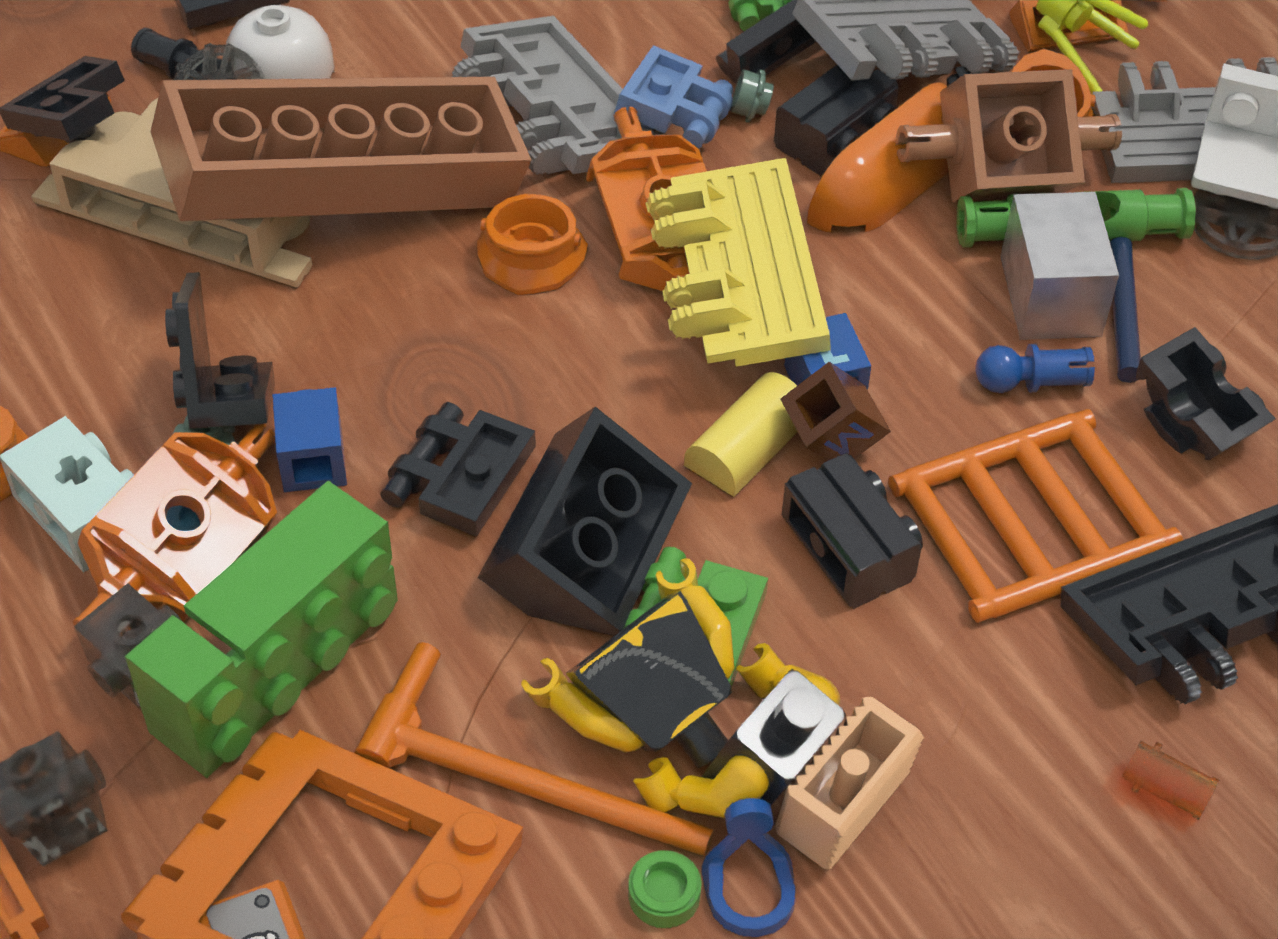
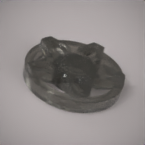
[1194,189,1278,260]

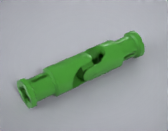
[956,188,1196,247]

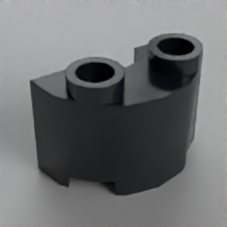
[1136,327,1276,460]

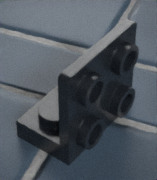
[165,272,275,429]

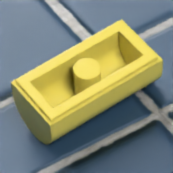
[684,372,798,497]

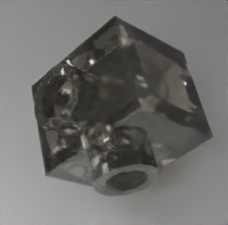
[74,583,184,710]
[0,731,108,866]

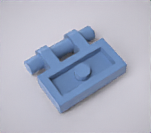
[614,45,734,149]

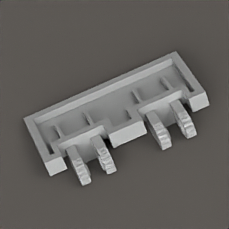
[792,0,1020,80]
[452,16,666,175]
[1091,57,1278,183]

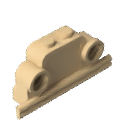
[32,98,312,287]

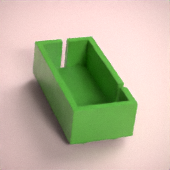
[125,481,398,778]

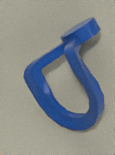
[701,798,795,937]

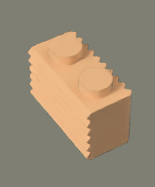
[776,697,924,870]

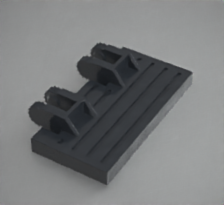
[1061,504,1278,705]

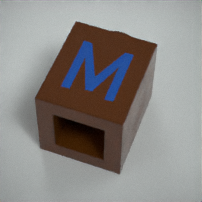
[780,362,891,460]

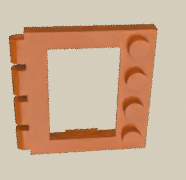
[121,730,523,939]

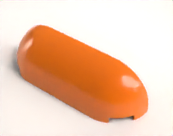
[807,82,949,232]

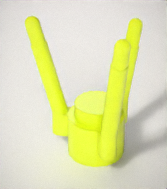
[1036,0,1148,94]

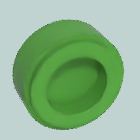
[628,850,701,928]

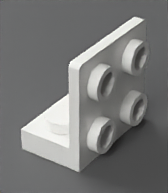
[1191,64,1278,209]

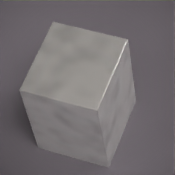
[1000,192,1119,340]

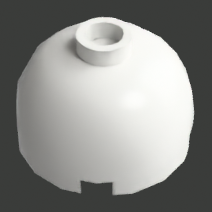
[226,5,334,80]

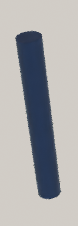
[1110,237,1141,383]

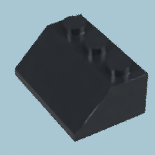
[478,407,692,636]

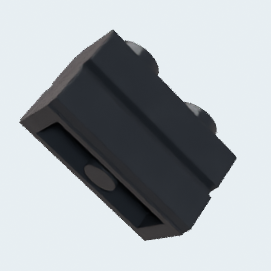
[774,64,899,176]
[781,453,923,609]

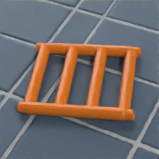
[888,409,1183,623]

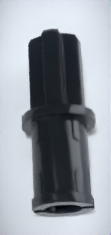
[131,27,230,80]

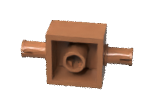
[896,69,1122,203]

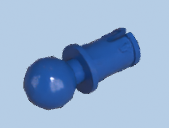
[975,344,1095,393]

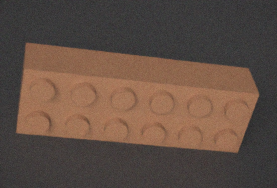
[150,77,531,221]

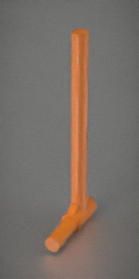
[354,642,714,857]

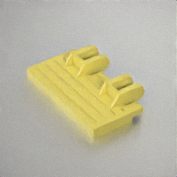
[646,158,831,367]

